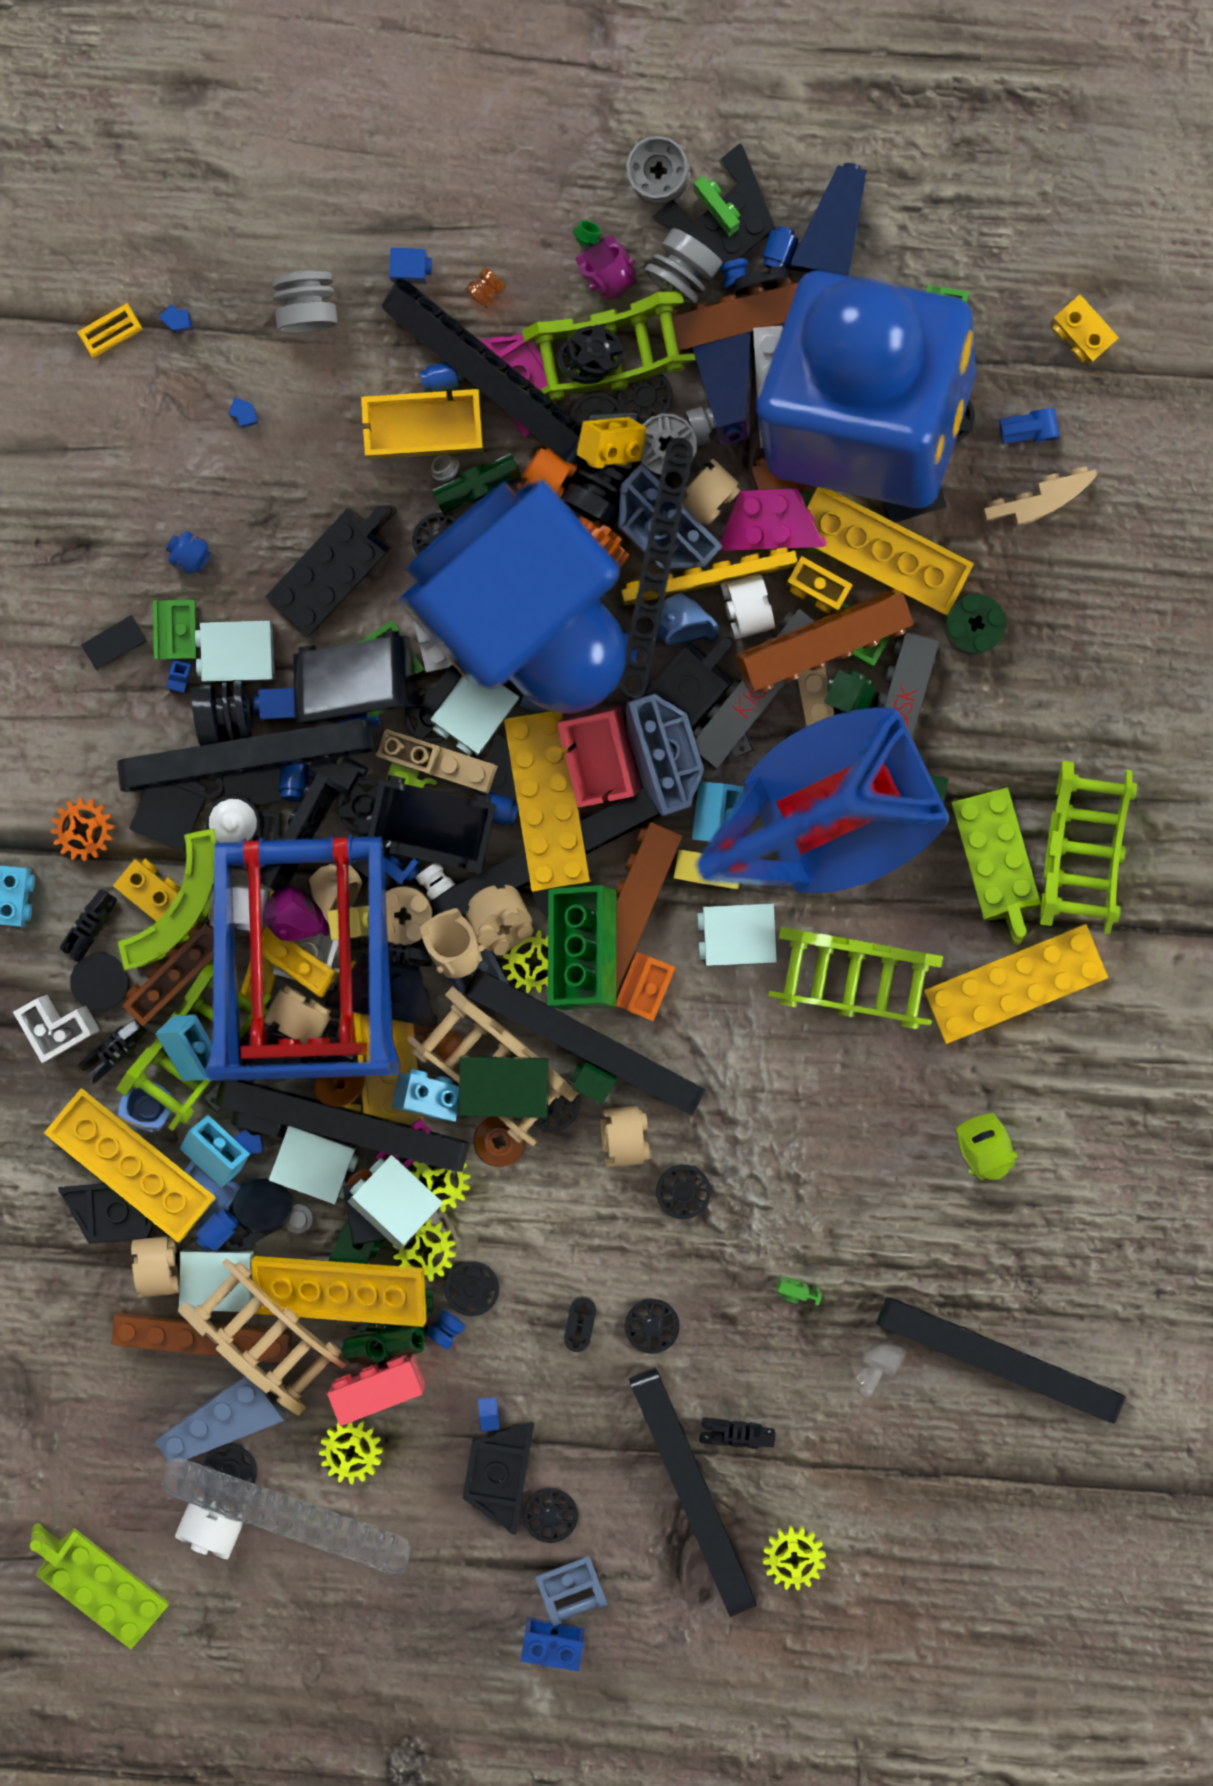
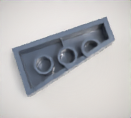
[155,1375,287,1465]

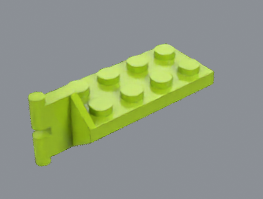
[951,787,1041,945]
[30,1523,169,1650]

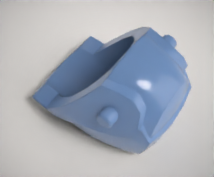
[658,593,720,645]
[118,1082,171,1132]

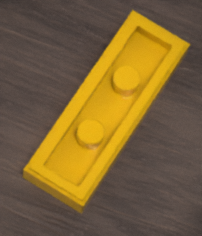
[261,925,338,997]

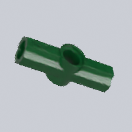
[432,453,522,513]
[341,1326,426,1364]

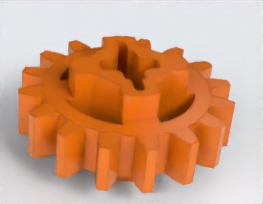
[579,516,630,567]
[50,798,116,861]

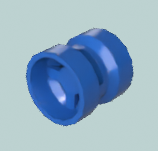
[426,1309,466,1350]

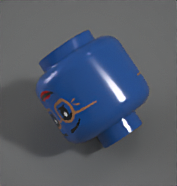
[165,531,211,575]

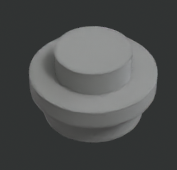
[431,454,459,482]
[285,1204,313,1233]

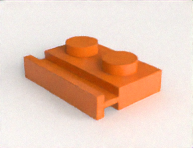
[616,951,676,1021]

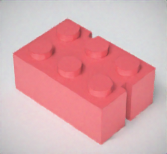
[557,705,641,808]
[327,1354,426,1426]

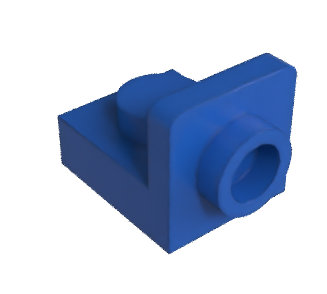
[383,853,421,885]

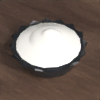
[204,794,262,842]

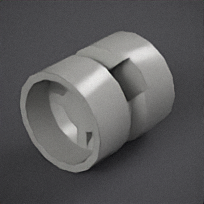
[685,406,718,447]

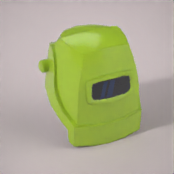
[956,1113,1018,1180]

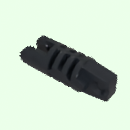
[60,889,117,962]
[356,936,432,967]
[78,1019,147,1084]
[699,1417,776,1449]

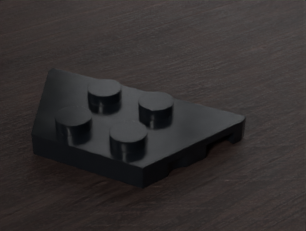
[325,955,438,1028]
[58,1183,155,1244]
[463,1421,534,1535]

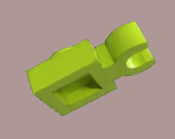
[386,762,438,788]

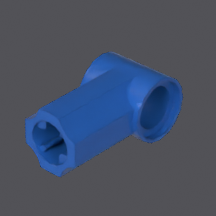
[999,408,1060,445]

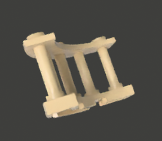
[407,986,578,1146]
[178,1259,347,1416]

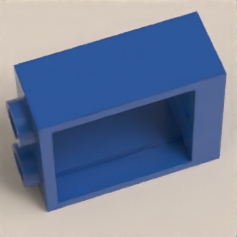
[520,1617,585,1672]

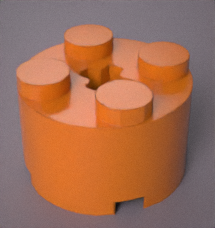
[517,442,579,498]

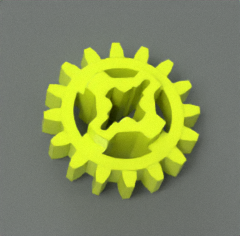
[502,930,548,993]
[409,1161,471,1212]
[393,1218,456,1282]
[319,1420,383,1484]
[763,1525,826,1590]

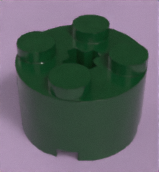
[944,594,1006,655]

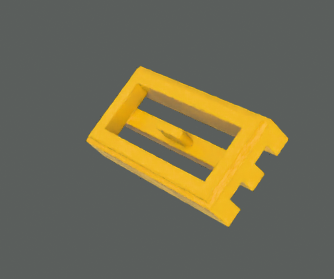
[77,303,143,358]

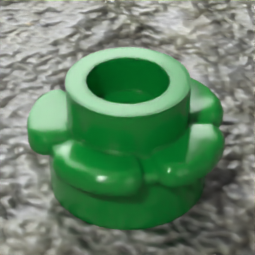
[573,220,601,247]

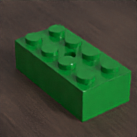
[548,885,616,1010]

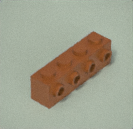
[122,921,214,1026]

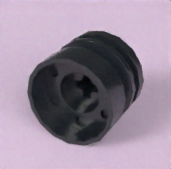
[560,459,627,529]
[191,680,253,746]

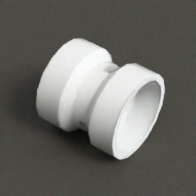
[415,863,455,900]

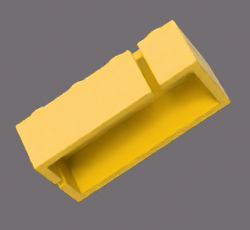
[361,389,484,460]

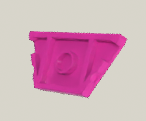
[480,334,548,438]
[719,488,827,551]

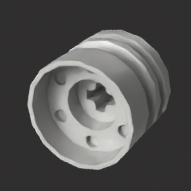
[626,136,691,204]
[644,228,722,305]
[272,270,338,333]
[638,413,697,481]

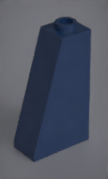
[790,163,867,276]
[693,332,754,445]

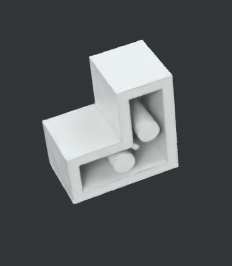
[13,995,100,1063]

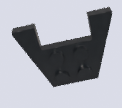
[653,143,775,263]

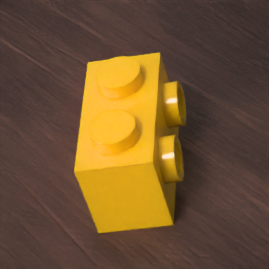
[1050,294,1119,365]
[577,417,647,468]
[786,556,853,614]
[113,858,181,922]

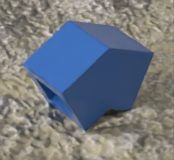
[159,304,192,333]
[228,397,259,429]
[166,660,191,693]
[234,1129,264,1153]
[478,1397,500,1432]

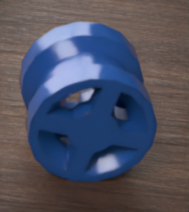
[719,258,748,290]

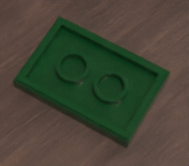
[459,1056,549,1118]

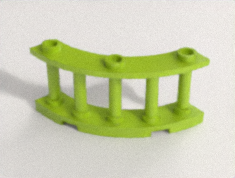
[522,291,696,402]
[1040,760,1137,934]
[118,828,217,970]
[768,927,943,1029]
[116,957,272,1131]

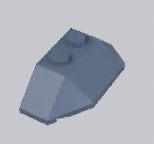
[618,463,723,569]
[626,694,704,816]

